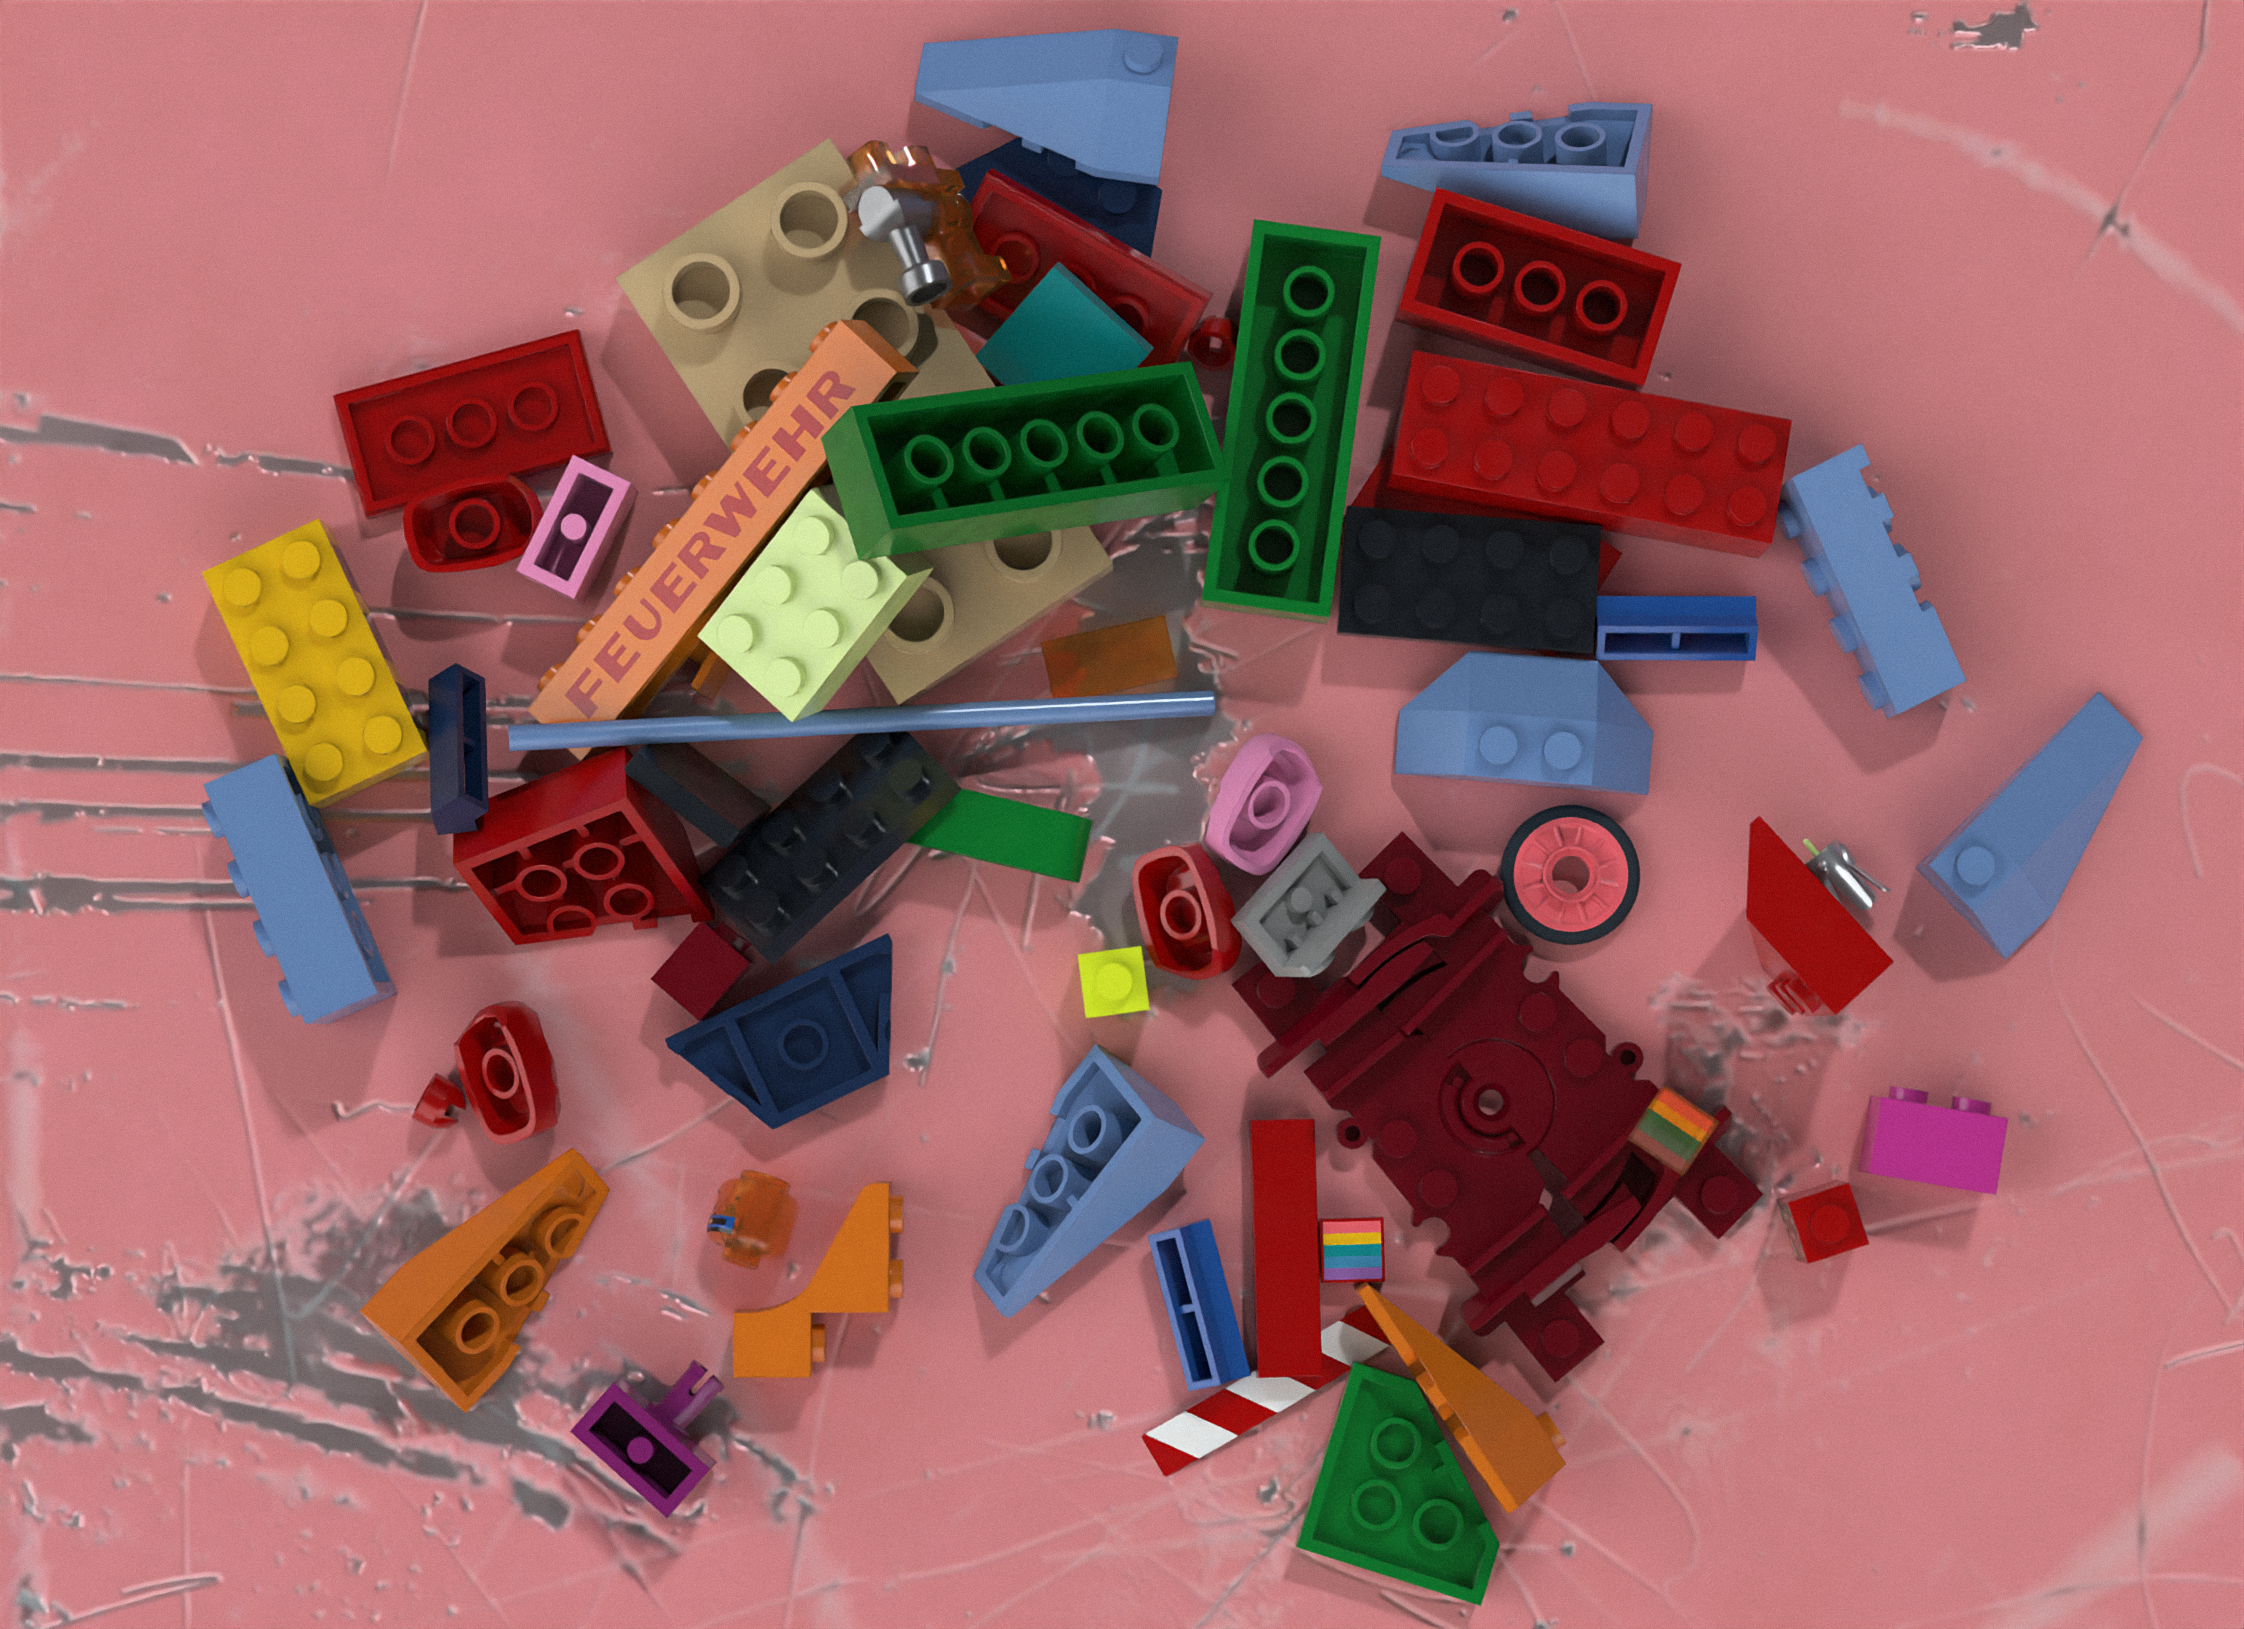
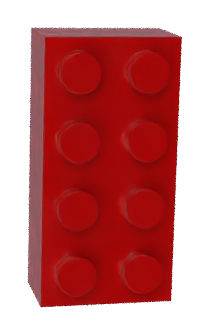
[1394,187,1682,391]

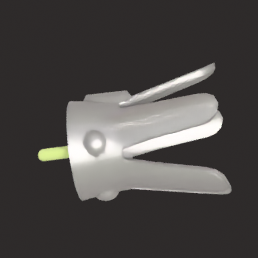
[1803,839,1891,910]

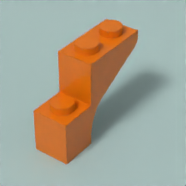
[733,1181,904,1378]

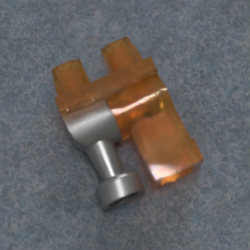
[842,140,1012,311]

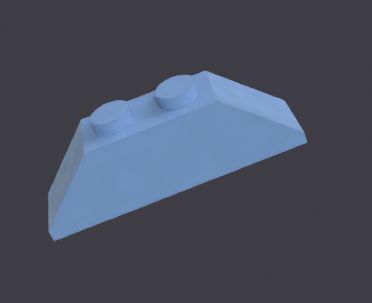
[1394,650,1653,795]

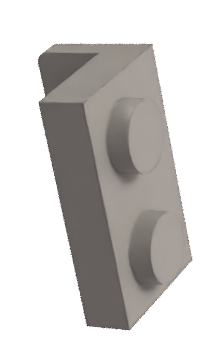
[1230,832,1386,977]

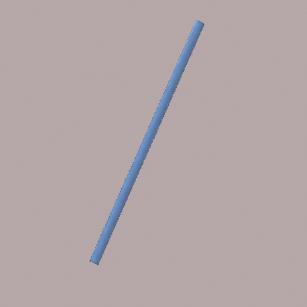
[508,690,1215,751]

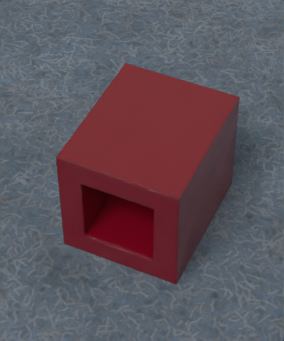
[651,920,755,1021]

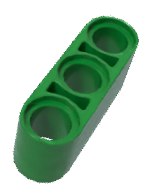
[906,788,1094,883]

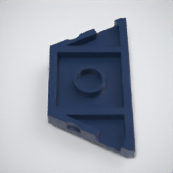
[938,137,1162,258]
[665,933,893,1129]

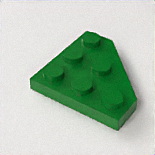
[1295,1360,1500,1606]

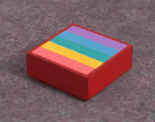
[1319,1217,1385,1283]

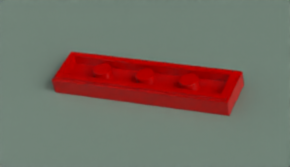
[1249,1119,1322,1378]

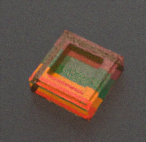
[1627,1085,1719,1176]

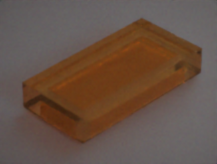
[1040,615,1178,698]

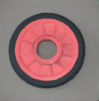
[1500,805,1640,945]

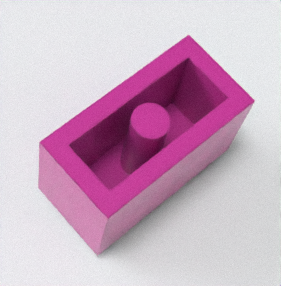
[1858,1086,2008,1195]

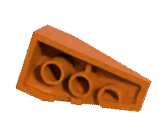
[359,1148,610,1413]
[1354,1282,1567,1514]

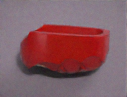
[402,474,544,573]
[1132,842,1242,980]
[453,1001,561,1145]

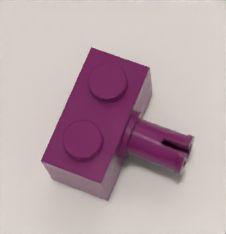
[570,1360,725,1518]

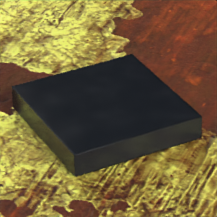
[624,742,772,848]

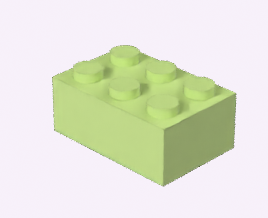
[697,483,935,722]

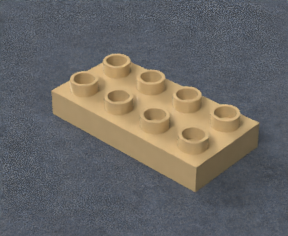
[615,137,1113,706]

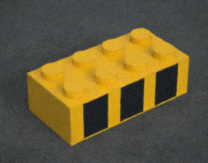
[201,518,430,809]

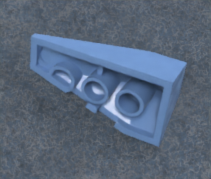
[1915,692,2143,959]

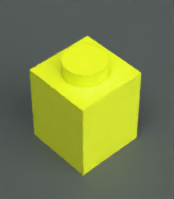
[1077,946,1150,1019]

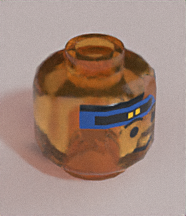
[707,1170,800,1270]

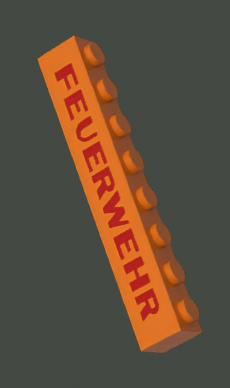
[527,319,920,762]

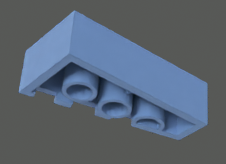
[1776,443,1967,719]

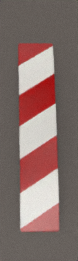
[1142,1305,1391,1476]

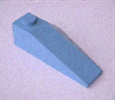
[914,29,1179,185]
[1381,102,1653,241]
[973,1044,1206,1318]

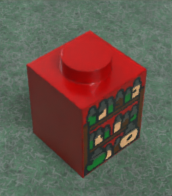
[1777,1180,1869,1264]

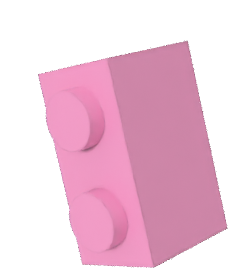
[516,455,639,605]

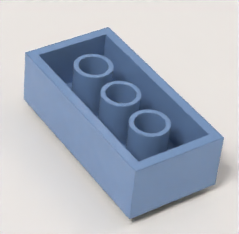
[202,753,398,1024]

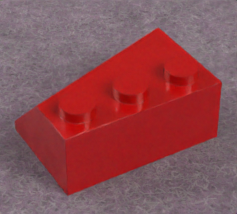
[453,745,715,945]
[1746,815,1894,1016]

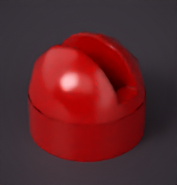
[1187,315,1239,372]
[411,1073,467,1129]

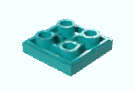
[975,262,1154,386]

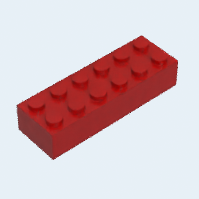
[1385,350,1792,559]

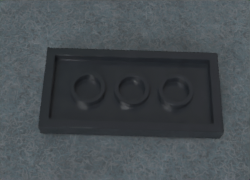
[1336,506,1602,655]
[698,731,962,965]

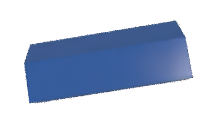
[1593,596,1758,661]
[1148,1218,1251,1391]

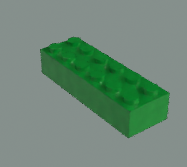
[1200,219,1381,624]
[821,361,1230,560]

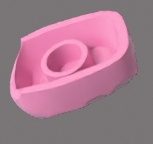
[1204,733,1323,875]

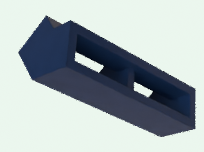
[428,663,489,835]

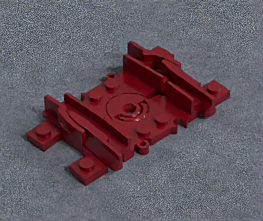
[1231,831,1764,1383]

